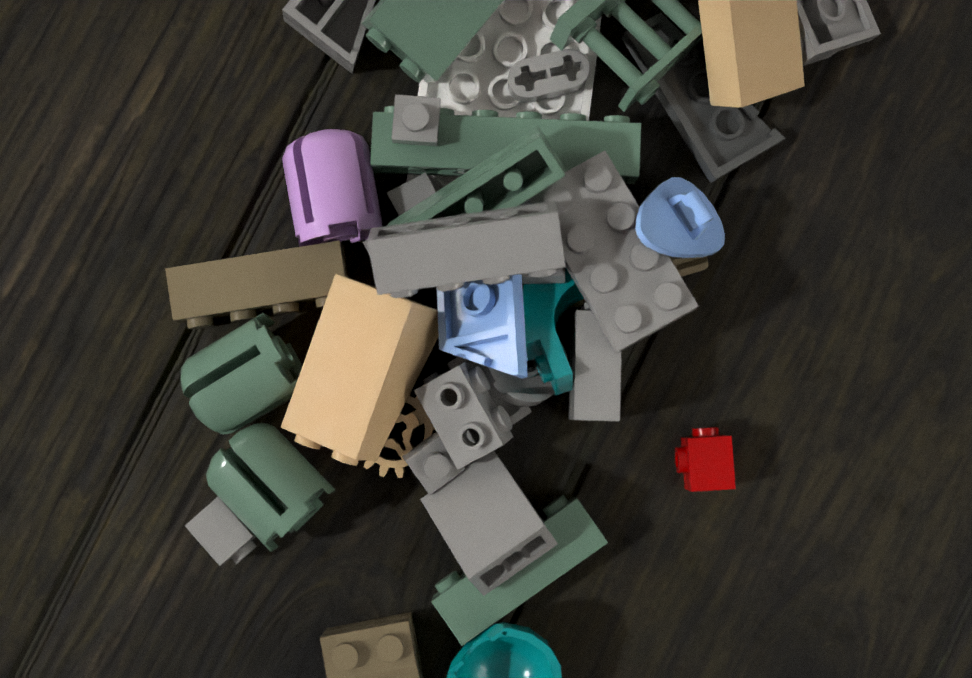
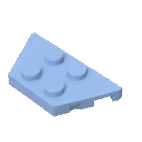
[437,274,528,379]

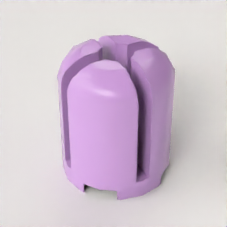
[282,129,383,247]

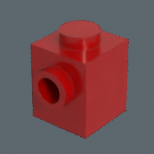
[675,427,736,492]

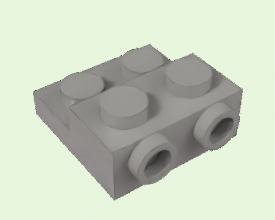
[797,0,881,66]

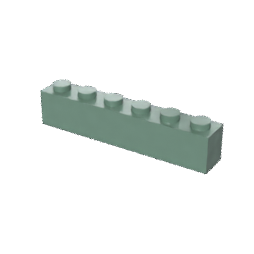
[370,106,641,184]

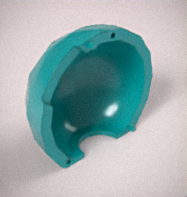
[447,622,562,678]

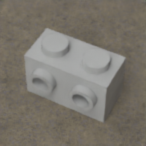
[414,360,513,470]

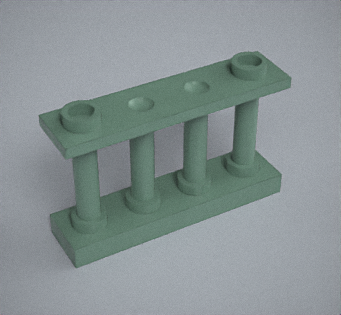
[550,0,703,112]

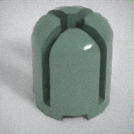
[180,313,303,434]
[206,423,335,552]

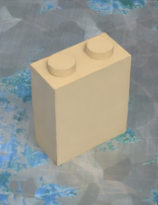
[698,0,805,108]

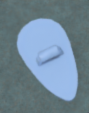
[636,177,725,258]

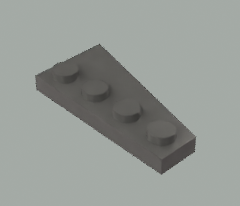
[621,13,785,183]

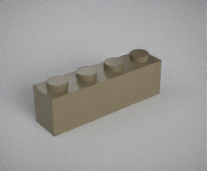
[165,240,349,329]

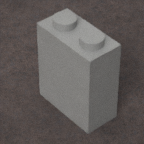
[568,302,621,421]
[420,451,558,596]

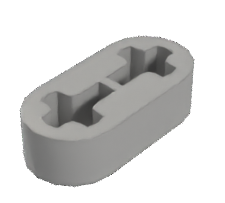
[508,49,590,103]

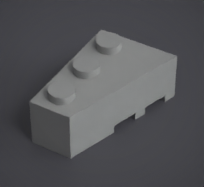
[282,0,377,73]

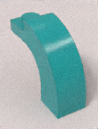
[523,267,584,395]

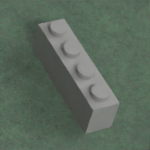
[367,200,566,298]

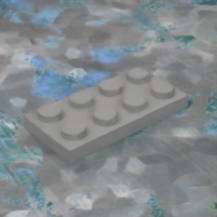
[527,151,698,354]

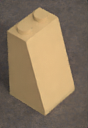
[281,274,439,466]

